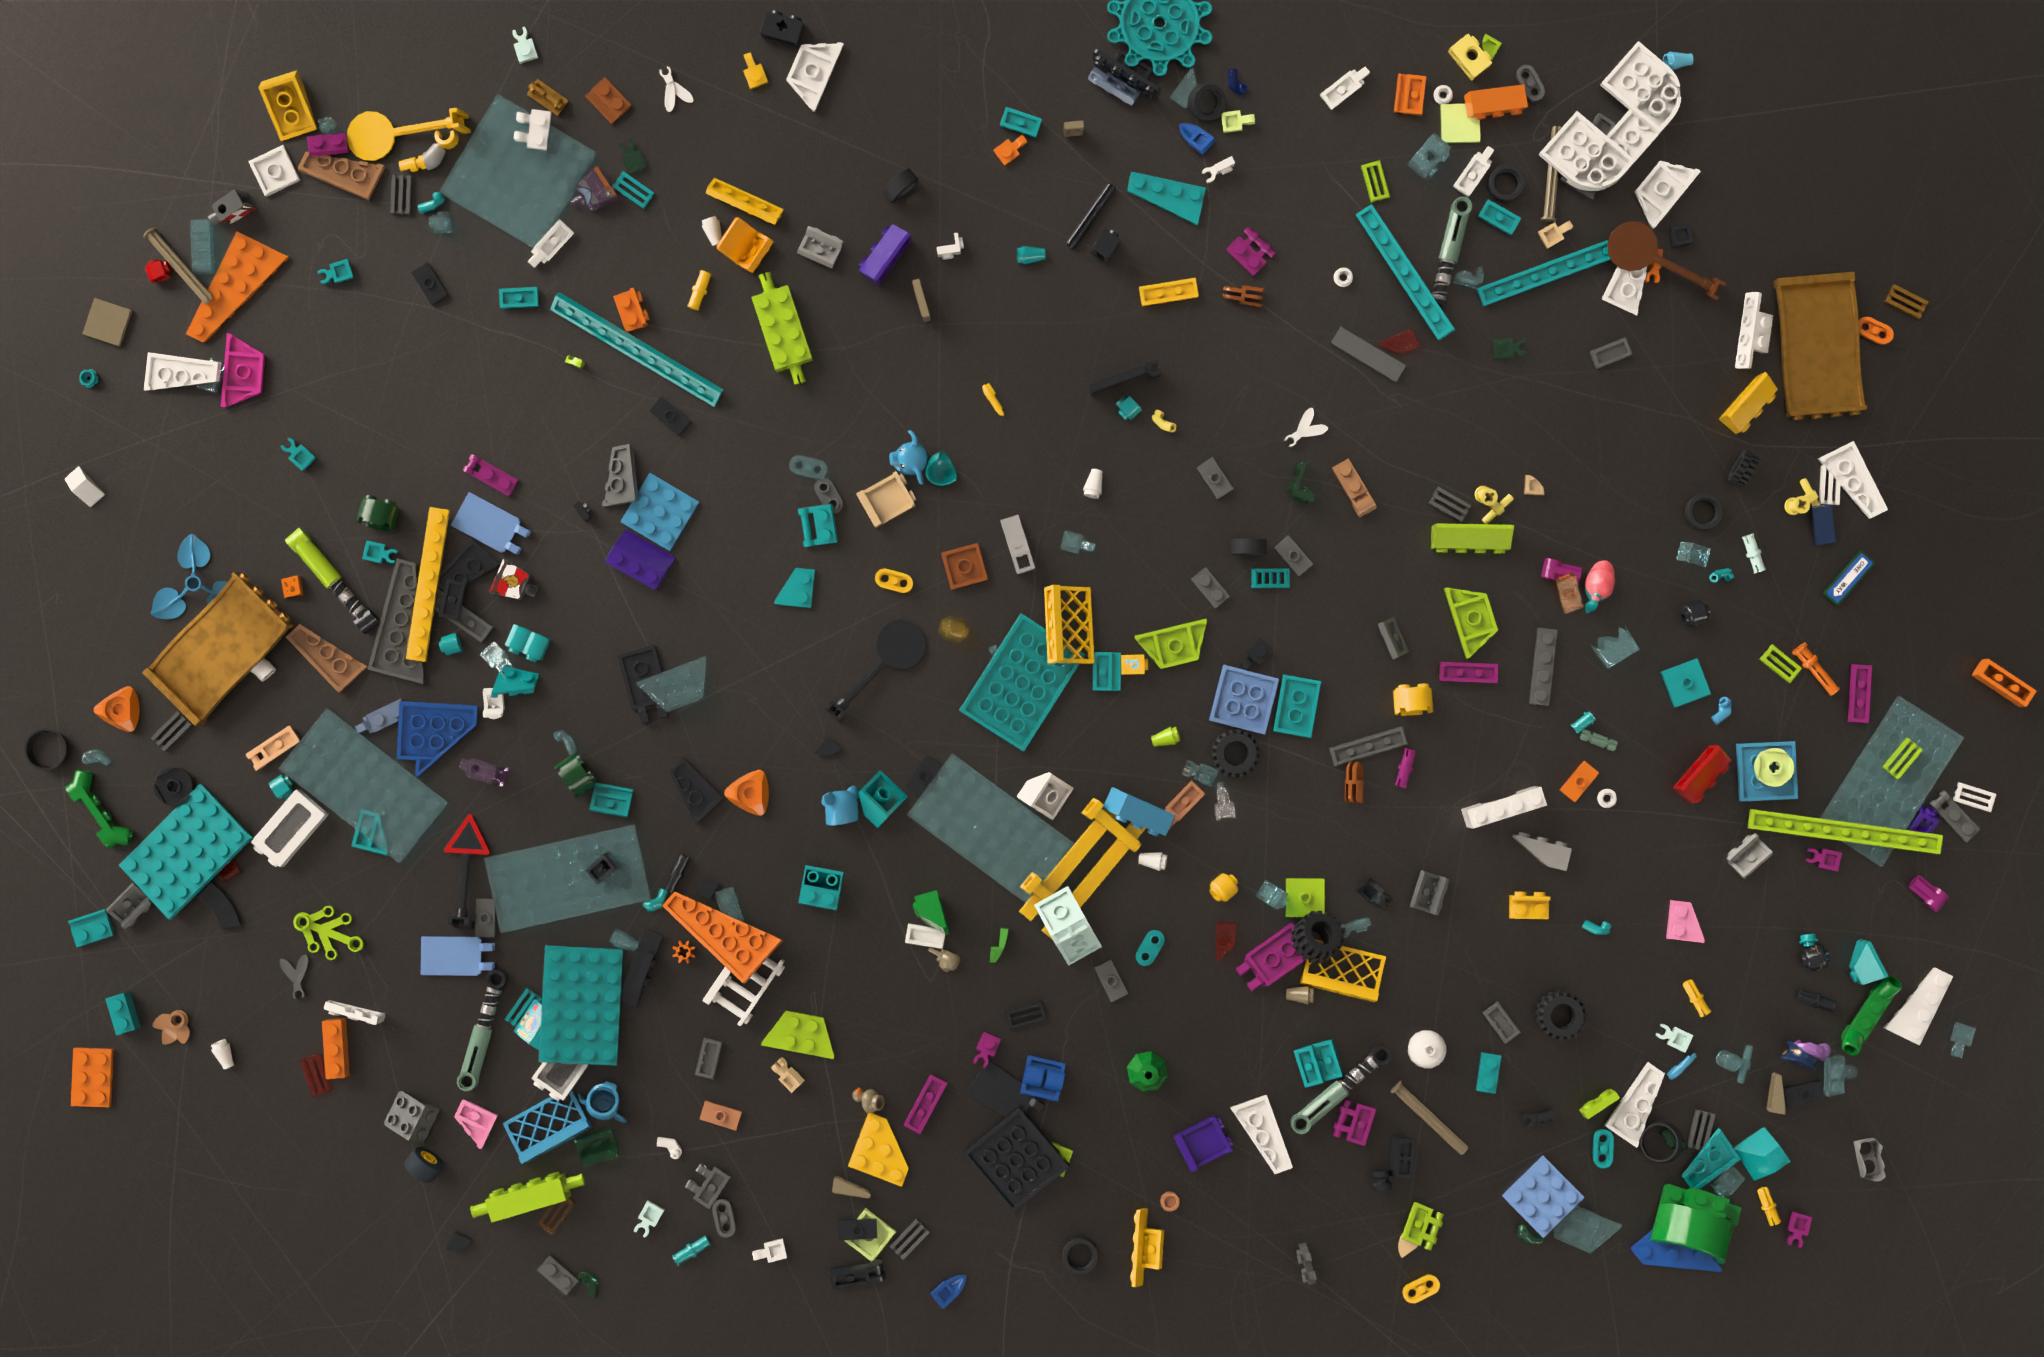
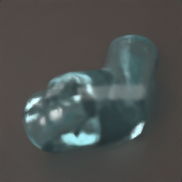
[553,729,577,755]
[81,749,112,767]

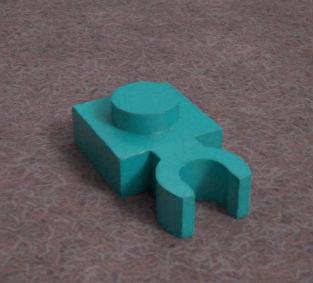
[317,259,354,285]
[280,438,317,472]
[362,540,399,564]

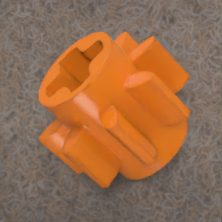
[673,940,696,963]

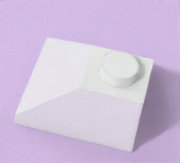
[1017,772,1074,820]

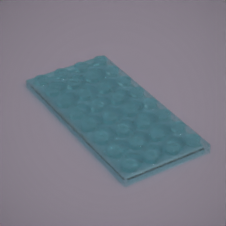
[1820,696,1964,867]
[278,708,448,863]
[907,753,1075,903]
[484,824,652,933]

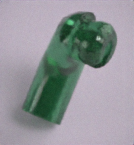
[1661,1129,1687,1152]
[1517,1225,1543,1245]
[578,1271,598,1298]

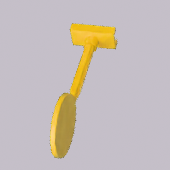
[347,108,471,161]

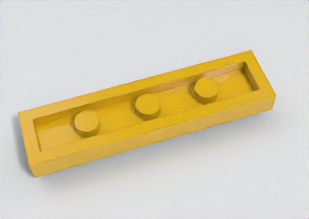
[706,178,784,225]

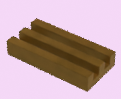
[1885,284,1929,320]

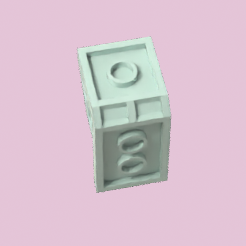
[1034,886,1102,965]

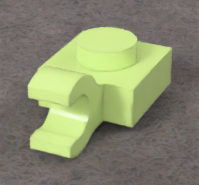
[1221,110,1255,133]

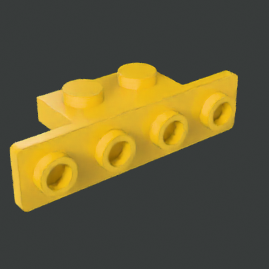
[1130,1208,1164,1287]

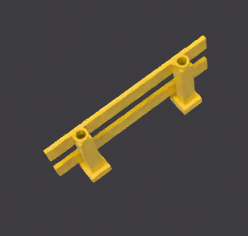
[1019,798,1146,940]

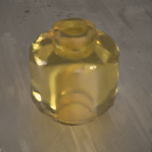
[939,616,969,643]

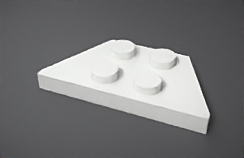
[786,42,844,112]
[1635,161,1701,229]

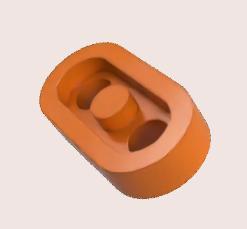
[1859,317,1894,345]

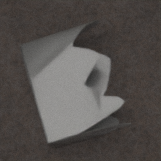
[1853,1137,1885,1181]

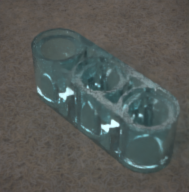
[190,219,215,275]

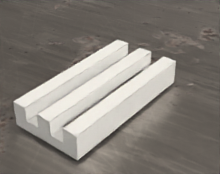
[1819,465,1841,505]
[1953,782,1996,812]

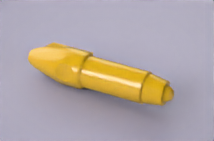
[982,383,1004,416]

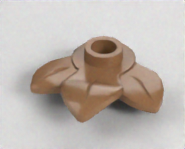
[152,1010,190,1045]

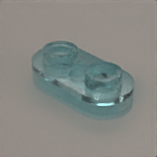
[789,455,828,479]

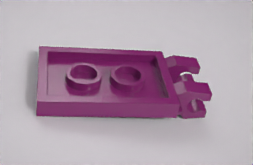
[1236,923,1304,992]

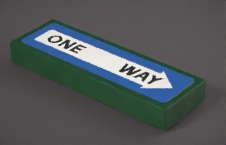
[1822,550,1875,606]

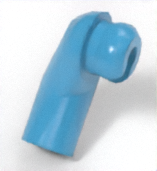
[1711,697,1732,725]

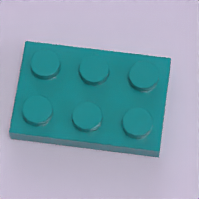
[1273,674,1321,738]

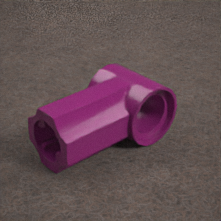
[1541,558,1582,584]
[1908,875,1950,912]

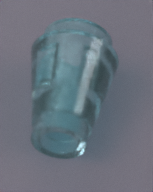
[609,928,639,952]

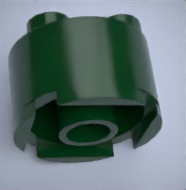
[356,495,400,532]
[554,754,596,798]

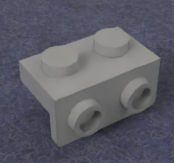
[797,226,843,268]
[1727,833,1773,879]

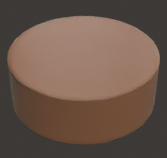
[1160,1191,1180,1212]

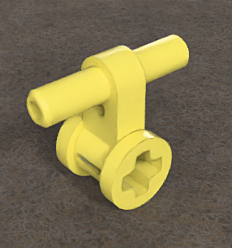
[1784,478,1820,515]
[1475,486,1514,524]

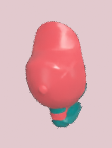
[1585,561,1615,613]

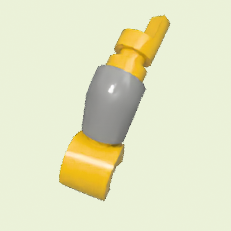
[399,129,459,172]

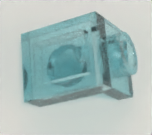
[1453,266,1485,288]
[1677,542,1711,567]
[1710,1165,1745,1197]

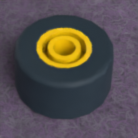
[405,1147,443,1183]

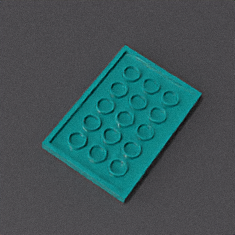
[959,613,1085,752]
[119,784,253,920]
[538,945,623,1066]

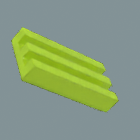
[1361,160,1390,203]
[1759,644,1802,683]
[1882,738,1923,780]

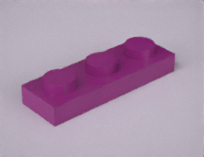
[1439,662,1498,683]
[1848,664,1872,723]
[903,1074,947,1134]

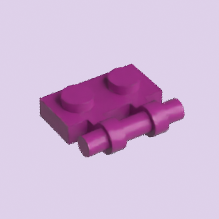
[1226,226,1276,277]
[1333,1099,1376,1146]

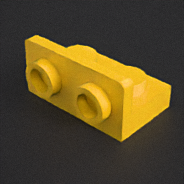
[1509,892,1551,919]

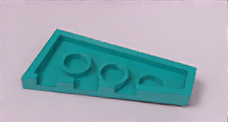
[1127,172,1206,226]

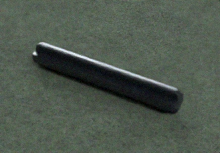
[1066,183,1116,249]

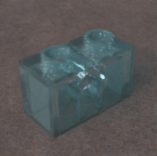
[1407,133,1451,179]
[1256,880,1288,910]

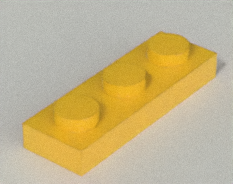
[1139,278,1199,307]

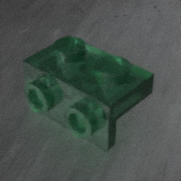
[574,1128,619,1167]

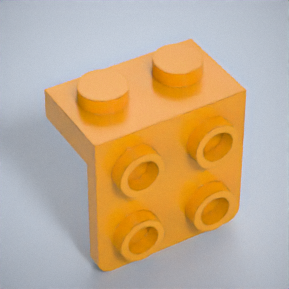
[717,217,774,273]

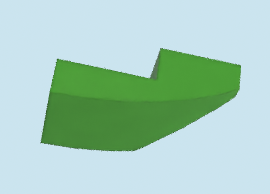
[990,927,1008,963]

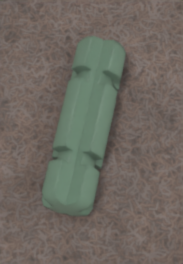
[1580,729,1618,751]

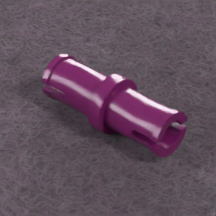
[1395,748,1417,788]

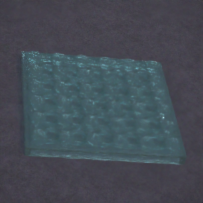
[439,94,597,249]

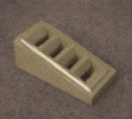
[1766,1072,1786,1115]
[832,1176,871,1199]

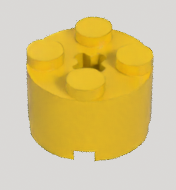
[1393,684,1433,716]

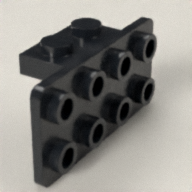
[1092,49,1161,99]

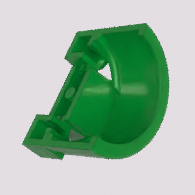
[1650,1184,1741,1264]

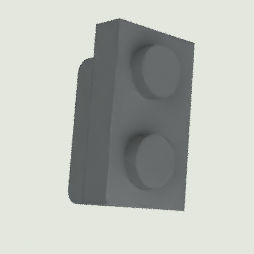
[384,1091,440,1144]

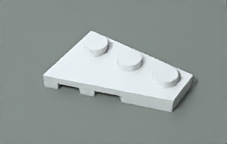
[324,1000,385,1025]

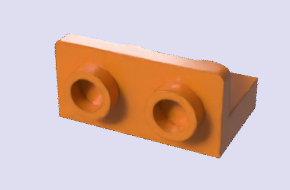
[613,287,650,333]

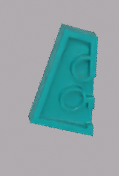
[1682,1128,1741,1189]

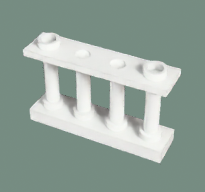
[702,958,785,1026]

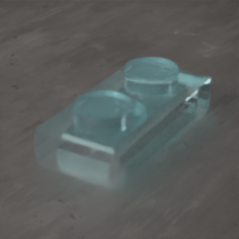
[714,886,745,923]

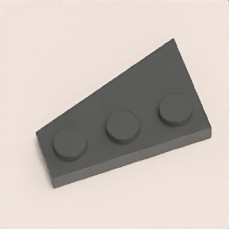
[601,444,639,508]

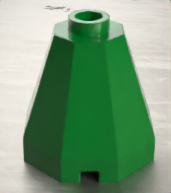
[1127,1051,1168,1092]

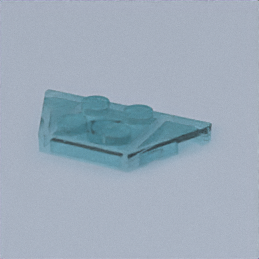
[636,656,706,712]
[1553,1205,1622,1254]

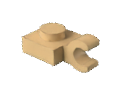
[1537,220,1573,249]
[771,1057,805,1093]

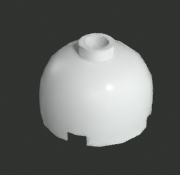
[1408,1030,1446,1068]

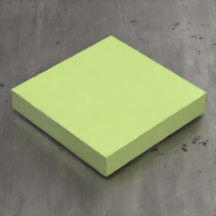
[1440,104,1480,143]
[845,1208,896,1262]

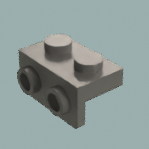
[1409,870,1449,915]
[106,882,152,929]

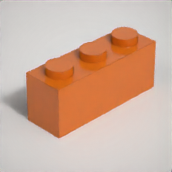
[1464,84,1528,120]
[1971,659,2037,707]
[322,1018,350,1079]

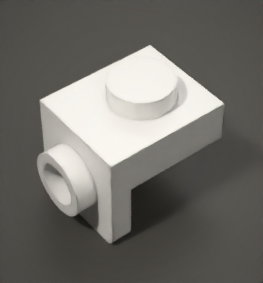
[937,233,964,260]
[483,688,505,719]

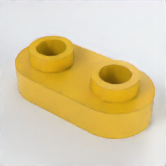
[875,569,913,593]
[1402,1274,1440,1303]

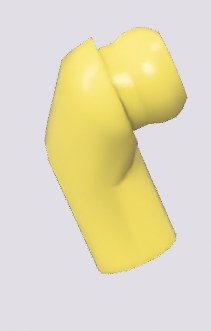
[1152,410,1176,433]

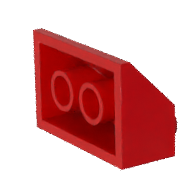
[1672,745,1731,804]

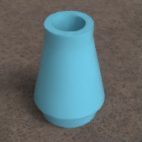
[1663,51,1693,70]

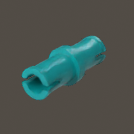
[672,1235,712,1266]

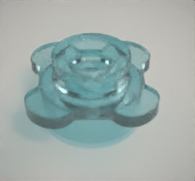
[318,117,337,134]

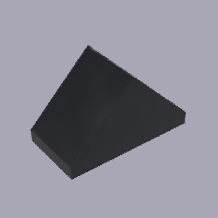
[586,851,621,885]

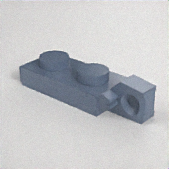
[1088,67,1141,106]
[355,699,403,734]

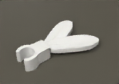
[659,66,693,112]
[1284,408,1328,447]

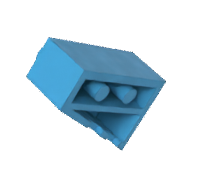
[1103,787,1175,837]

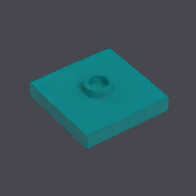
[1661,658,1711,708]

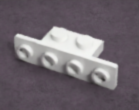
[1735,292,1773,369]

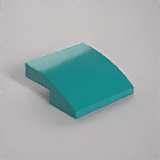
[1294,1038,1344,1088]

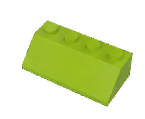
[1431,523,1514,554]

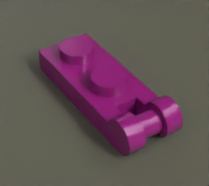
[462,454,519,497]

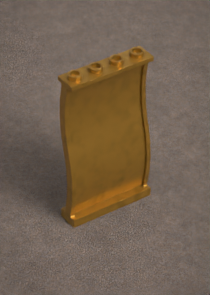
[1774,272,1867,420]
[142,572,294,726]

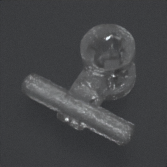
[1214,782,1236,821]

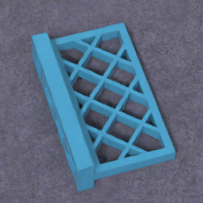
[502,1090,593,1164]

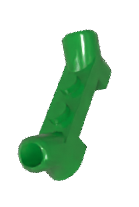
[65,770,133,849]
[1841,975,1902,1056]

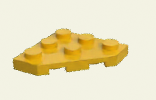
[848,1113,909,1187]

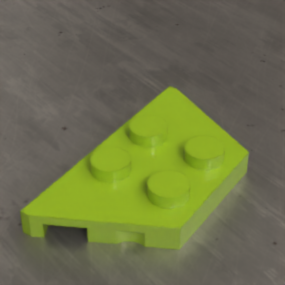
[1444,587,1498,659]
[1134,619,1207,669]
[761,1010,835,1059]

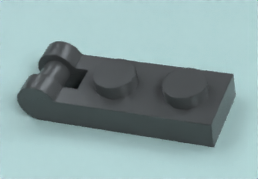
[1929,790,1981,843]

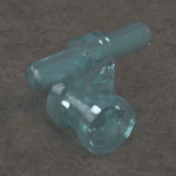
[1716,1045,1753,1084]

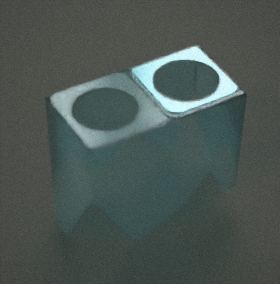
[1590,624,1640,669]

